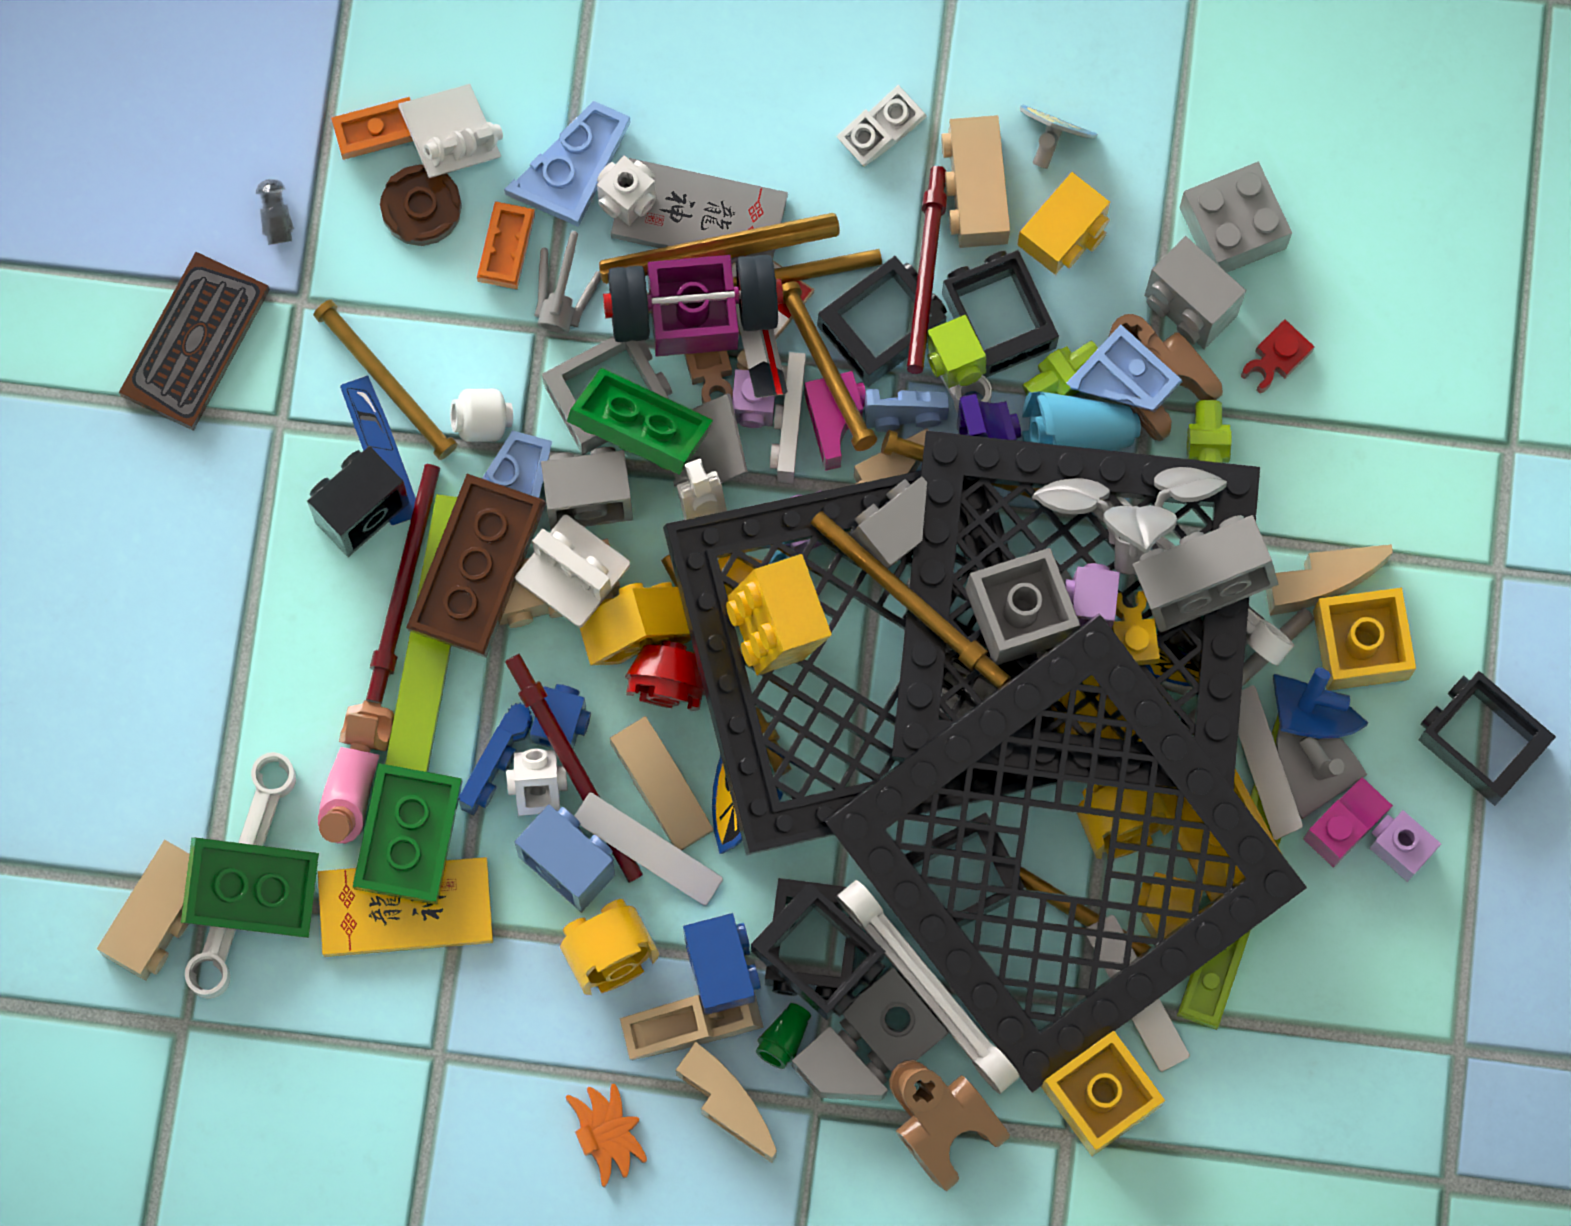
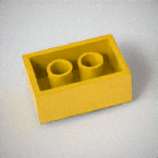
[726,554,832,676]

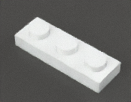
[770,352,806,484]

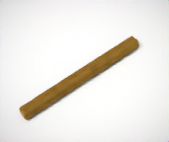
[599,213,840,284]

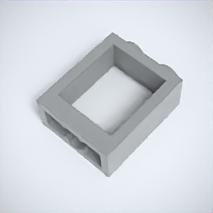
[542,337,672,455]

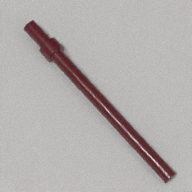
[907,166,947,374]
[366,464,440,704]
[505,653,643,883]

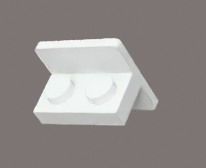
[515,515,630,628]

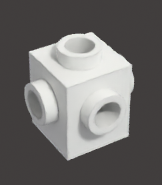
[597,156,656,226]
[506,749,568,816]

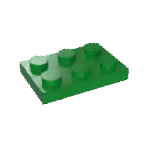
[566,368,713,475]
[353,763,463,905]
[181,837,319,938]

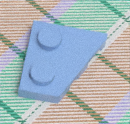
[1067,324,1183,412]
[864,389,949,432]

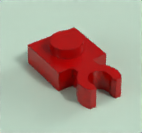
[1241,319,1315,393]

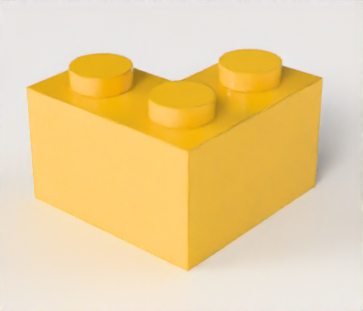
[1017,172,1110,275]
[580,582,691,666]

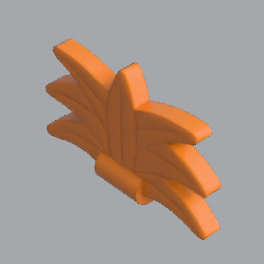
[566,1084,647,1187]

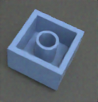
[514,804,615,913]

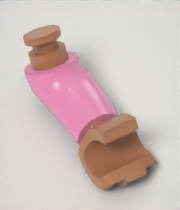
[318,700,394,843]

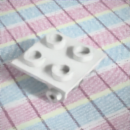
[398,84,503,178]

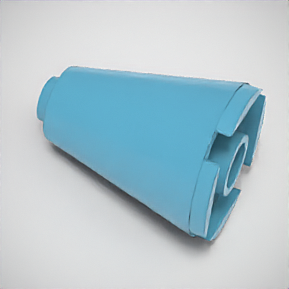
[1022,391,1141,451]

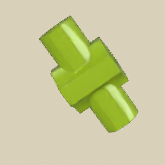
[1022,341,1098,396]
[1187,400,1232,463]

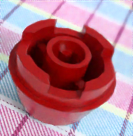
[625,641,705,711]

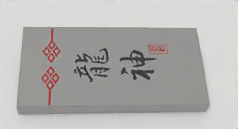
[611,158,788,264]

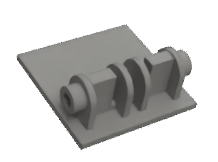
[673,393,748,487]

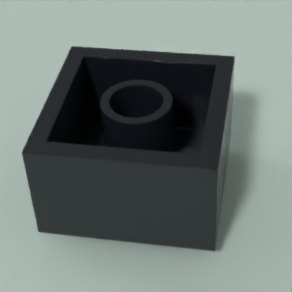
[307,445,410,558]

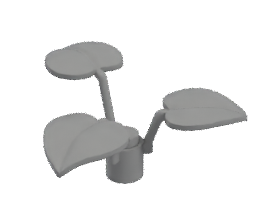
[1032,467,1227,575]

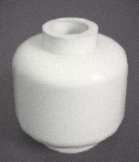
[450,388,513,442]

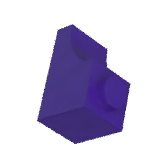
[957,394,1022,440]

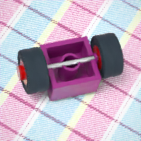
[603,255,783,357]

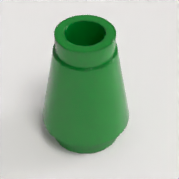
[756,1003,811,1069]

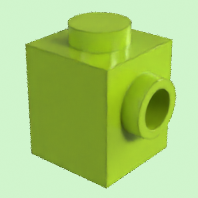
[927,315,986,389]

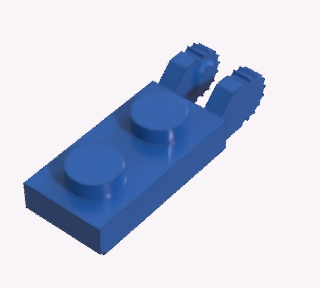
[459,702,532,816]

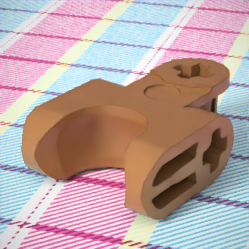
[1108,314,1223,441]
[889,1060,1010,1191]

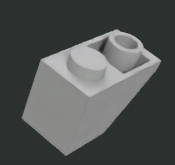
[850,476,927,569]
[791,1026,888,1101]

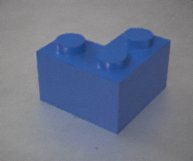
[683,913,761,1015]

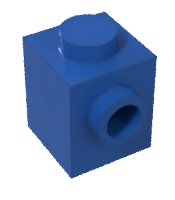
[530,684,591,749]

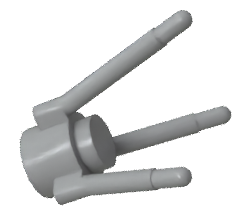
[534,231,601,334]

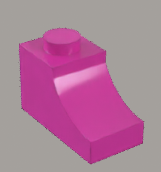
[804,371,866,471]
[1303,777,1393,868]

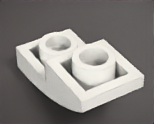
[836,85,927,167]

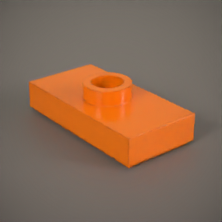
[477,201,535,290]

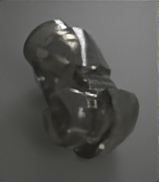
[256,179,294,245]

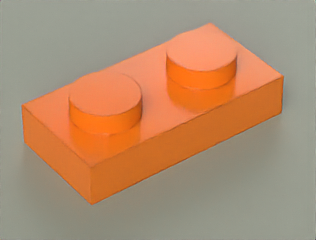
[331,97,413,160]

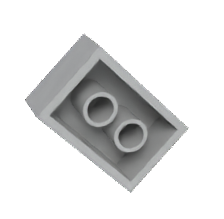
[1133,515,1279,633]

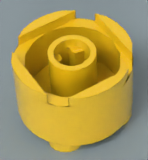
[1076,784,1173,859]
[560,899,659,995]

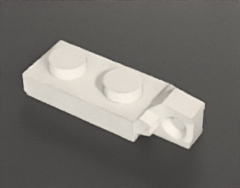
[677,459,727,520]

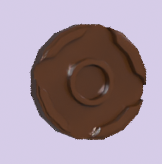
[380,164,462,246]

